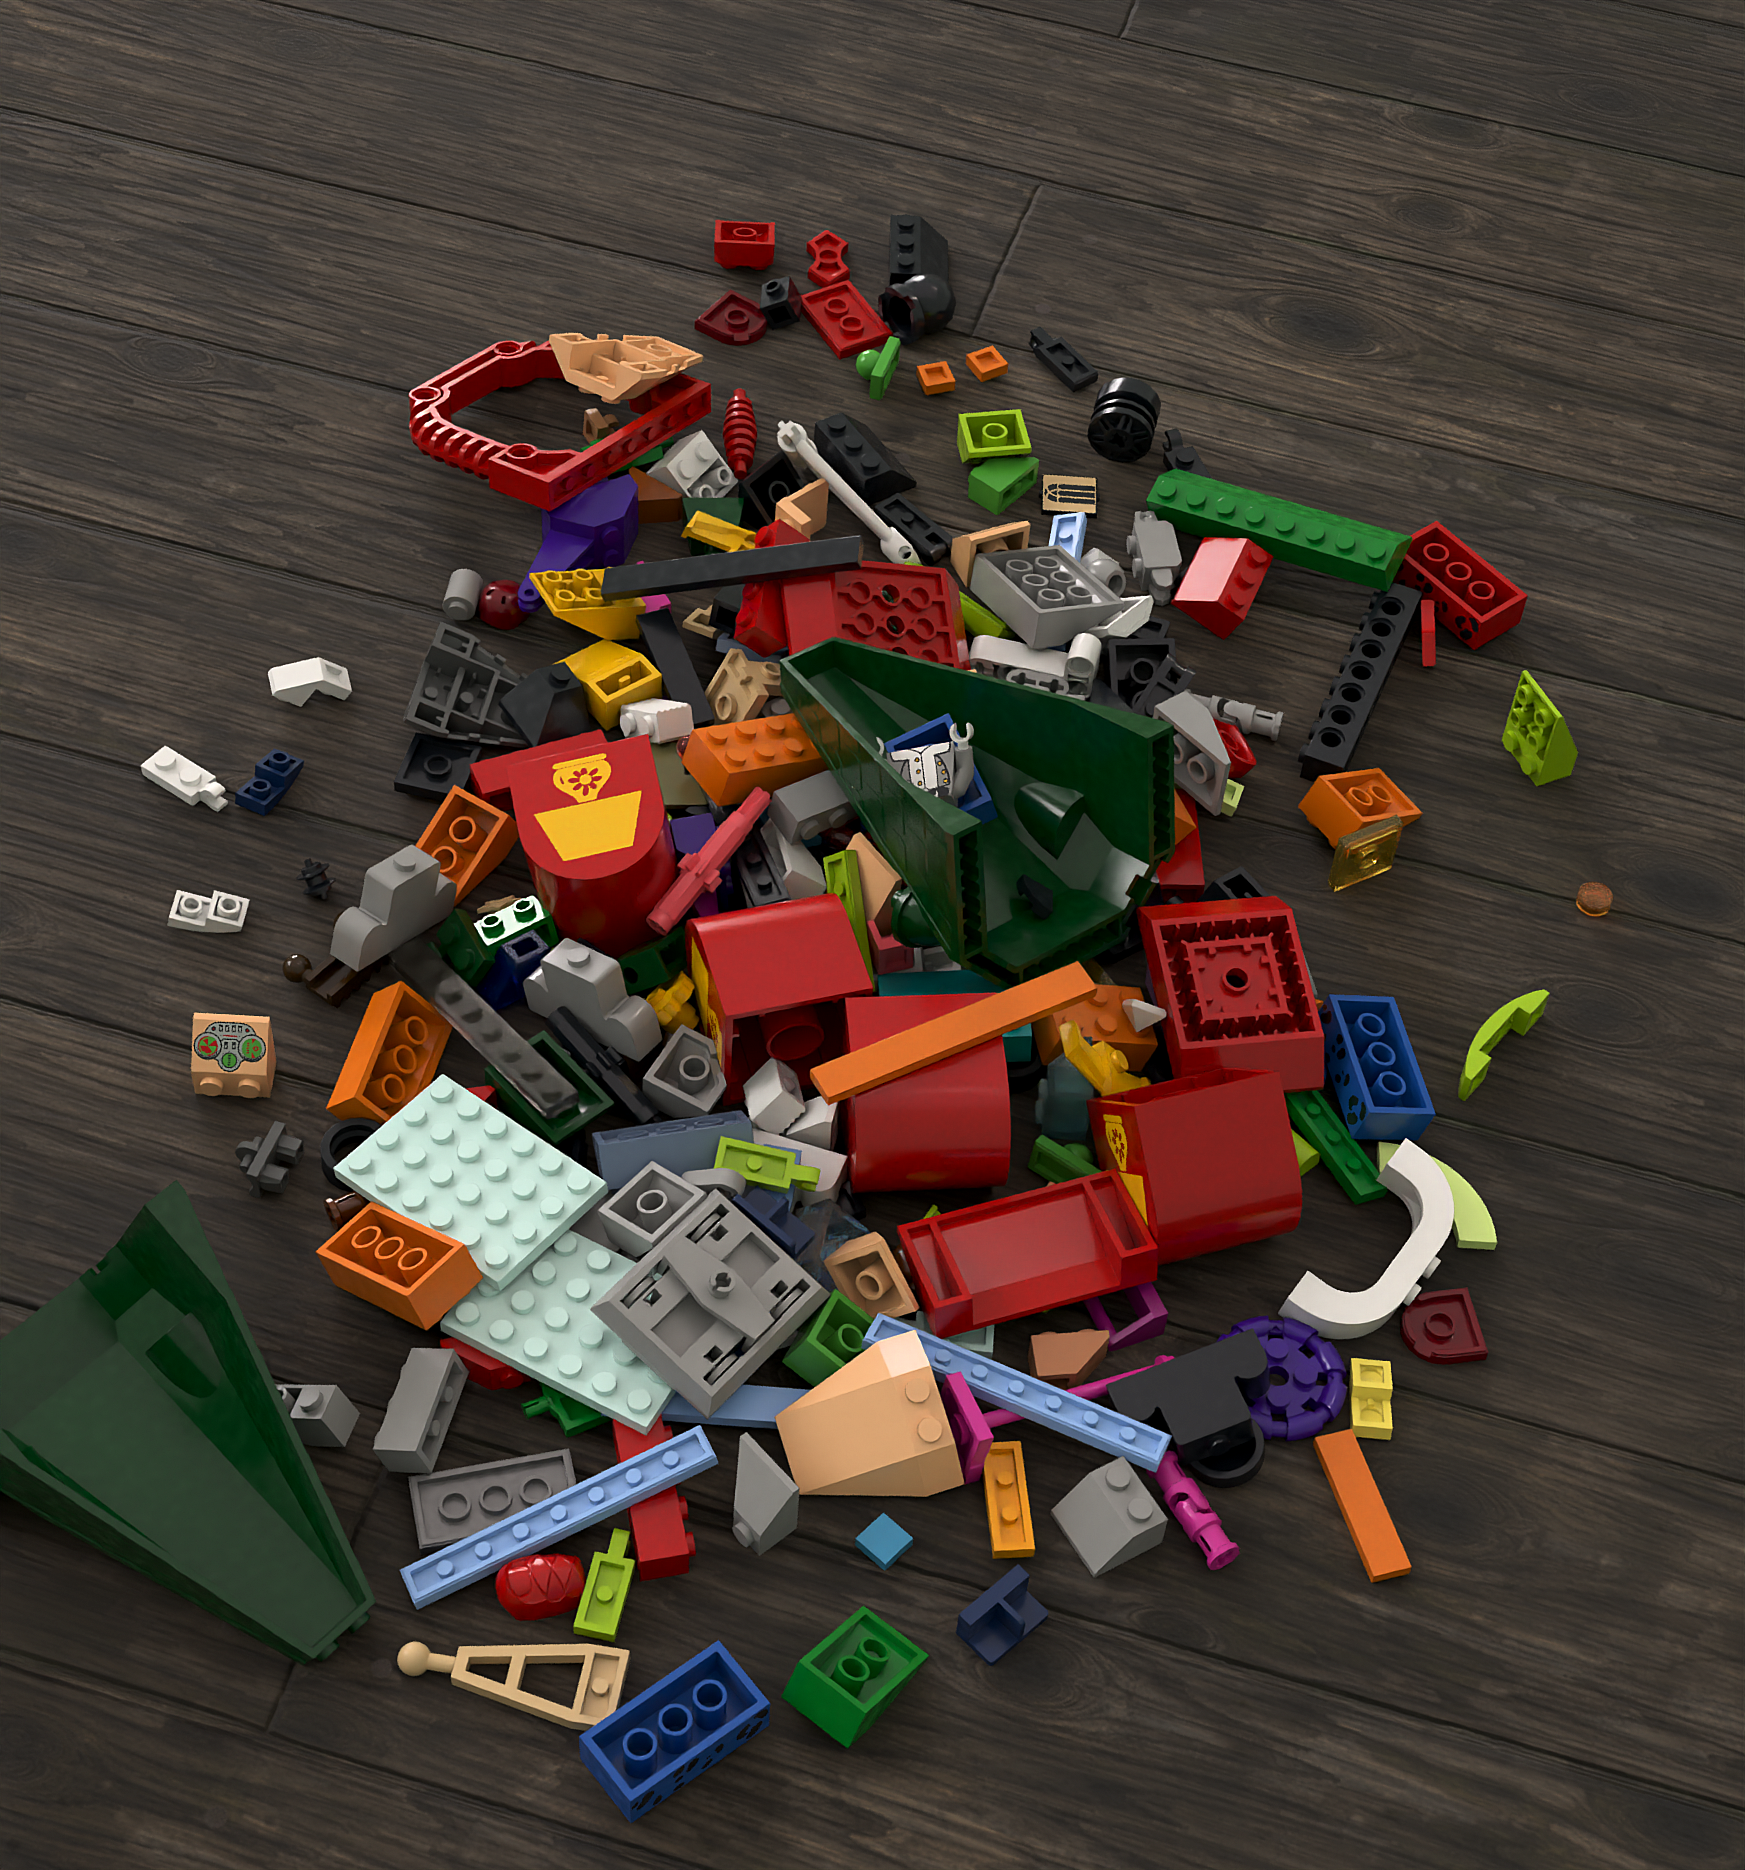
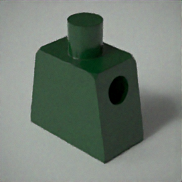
[682,498,744,557]
[616,926,688,995]

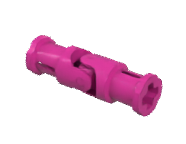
[1146,1451,1240,1570]

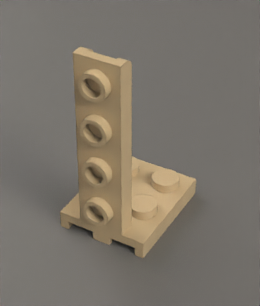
[704,648,783,727]

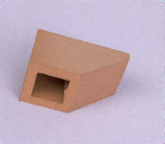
[1028,1329,1110,1390]

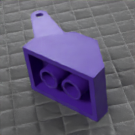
[518,474,638,613]

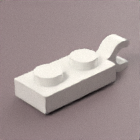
[141,746,228,812]

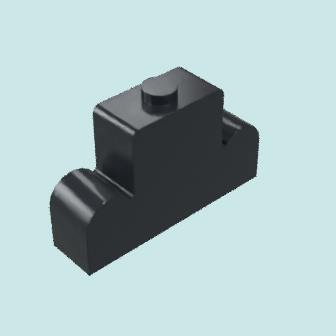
[1106,1328,1271,1465]

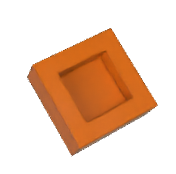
[966,346,1008,382]
[916,361,955,395]

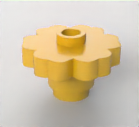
[646,971,700,1034]

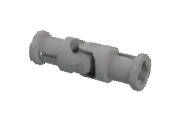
[1185,689,1284,741]

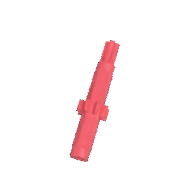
[646,787,772,936]

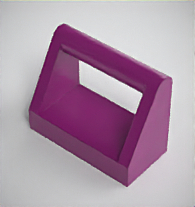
[1082,1282,1168,1351]

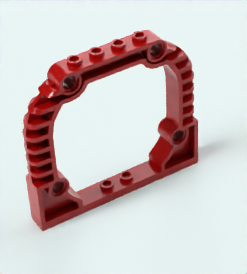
[409,340,711,512]

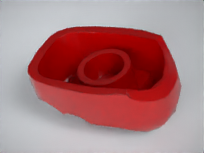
[1213,719,1257,779]
[496,1553,586,1621]

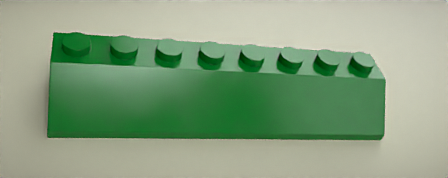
[1146,469,1412,592]

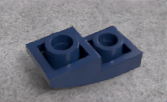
[235,748,304,816]

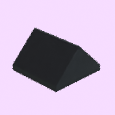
[738,450,805,530]

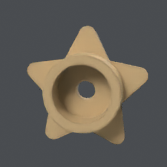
[477,895,521,915]

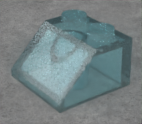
[1034,1037,1093,1141]

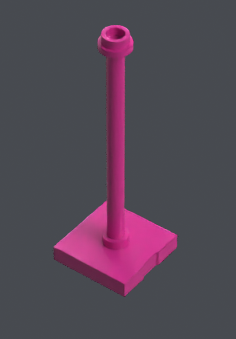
[940,1355,1174,1484]

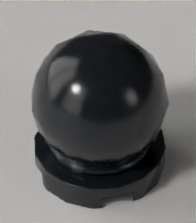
[878,274,956,345]

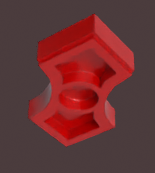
[806,230,850,288]
[1421,600,1436,667]

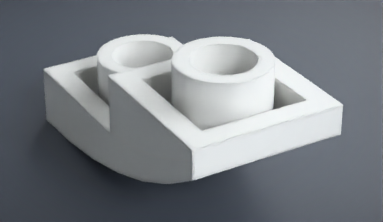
[167,890,250,933]

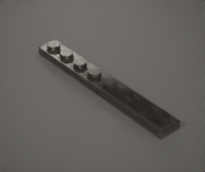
[388,937,580,1120]

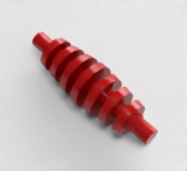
[723,388,757,479]

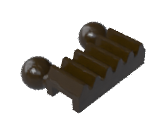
[282,911,393,1008]

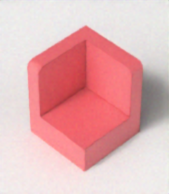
[866,920,914,975]

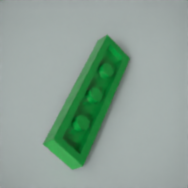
[1284,1090,1388,1205]

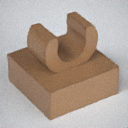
[583,408,619,444]

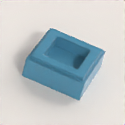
[855,1513,913,1571]

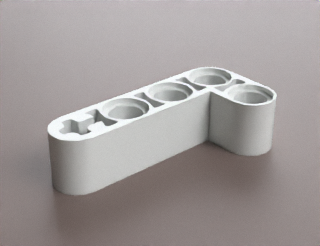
[969,633,1102,700]

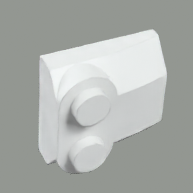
[1070,595,1154,654]

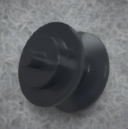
[296,858,336,900]

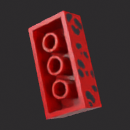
[1393,521,1528,650]

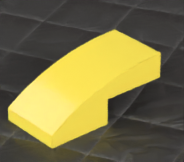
[1349,1358,1393,1440]

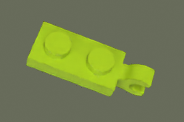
[713,1136,821,1194]
[573,1528,635,1642]

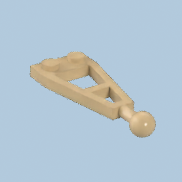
[397,1642,630,1731]

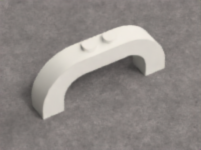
[1278,1138,1454,1339]

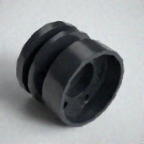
[1087,377,1161,463]

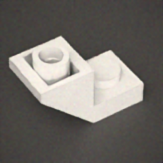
[268,657,352,707]

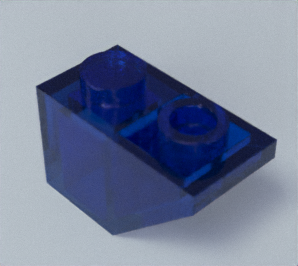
[476,929,550,1011]

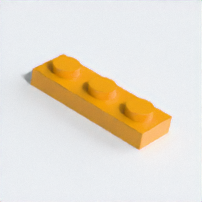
[982,1441,1035,1559]

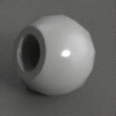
[1086,559,1126,597]

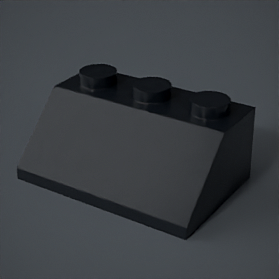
[889,214,948,286]
[814,412,917,506]

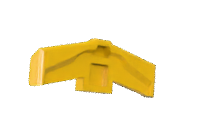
[681,511,757,552]
[1058,1020,1151,1096]

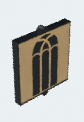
[1038,474,1100,518]

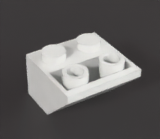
[646,430,738,506]

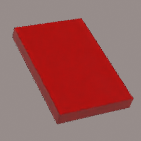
[801,280,893,359]

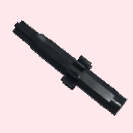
[545,1006,664,1126]

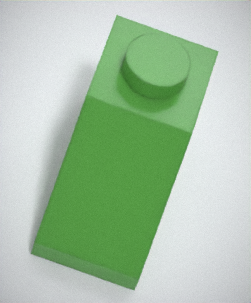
[968,457,1039,515]

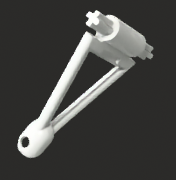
[777,421,921,564]

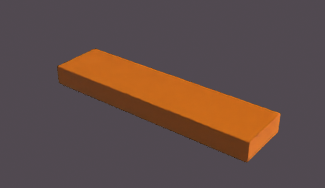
[1313,1429,1412,1583]

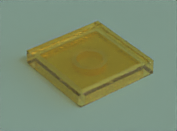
[1328,815,1404,892]

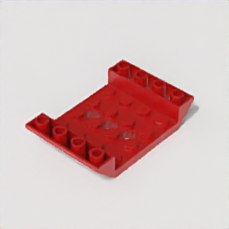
[779,560,971,671]

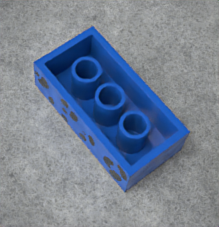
[1318,994,1436,1140]
[579,1640,770,1823]

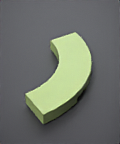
[1377,1142,1497,1250]

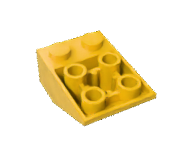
[529,567,646,641]
[552,639,662,731]

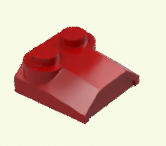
[714,220,775,270]

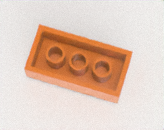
[681,713,829,807]
[315,1201,483,1331]

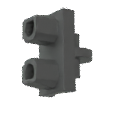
[235,1121,305,1199]

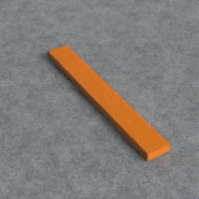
[810,961,1097,1106]

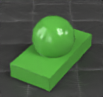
[856,336,901,401]
[1028,1135,1102,1184]

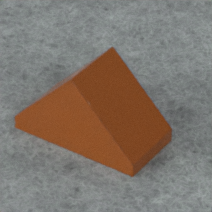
[629,466,683,524]

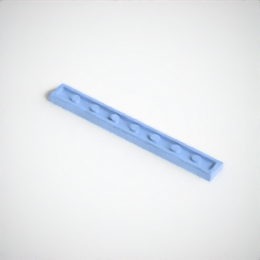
[861,1312,1172,1473]
[400,1425,719,1610]

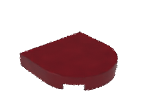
[695,289,767,346]
[1400,1287,1488,1365]

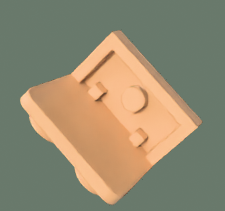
[775,478,829,542]

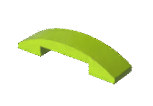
[1458,989,1550,1102]

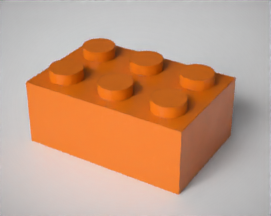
[1031,984,1158,1072]

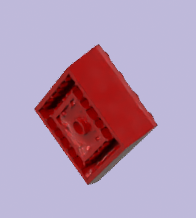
[1136,896,1324,1093]

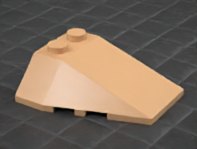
[549,333,703,404]
[774,1330,964,1497]

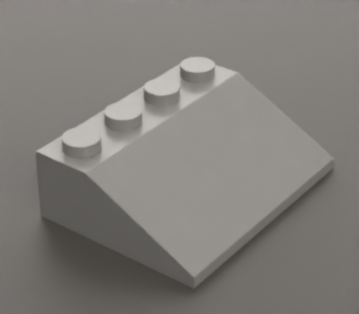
[970,545,1125,650]

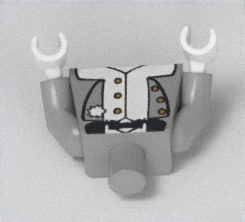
[876,723,974,807]

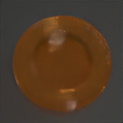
[1576,882,1613,916]

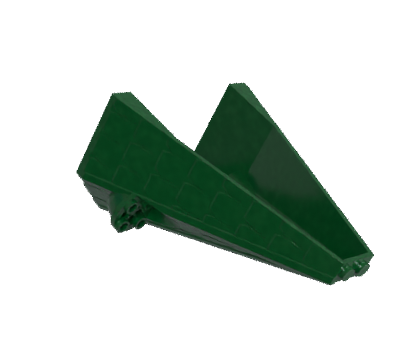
[779,637,1175,990]
[0,1180,376,1666]

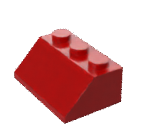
[1171,537,1274,640]

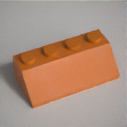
[326,981,454,1126]

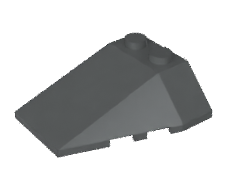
[403,621,530,749]

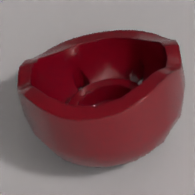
[477,580,530,630]

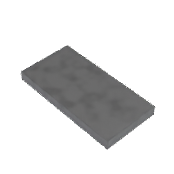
[408,1448,576,1555]

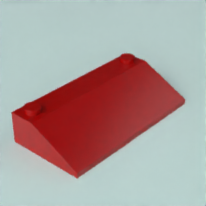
[897,1169,1158,1339]

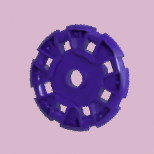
[1215,1315,1347,1441]

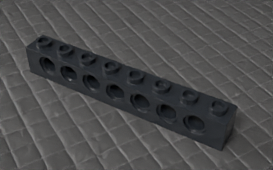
[1298,582,1423,782]

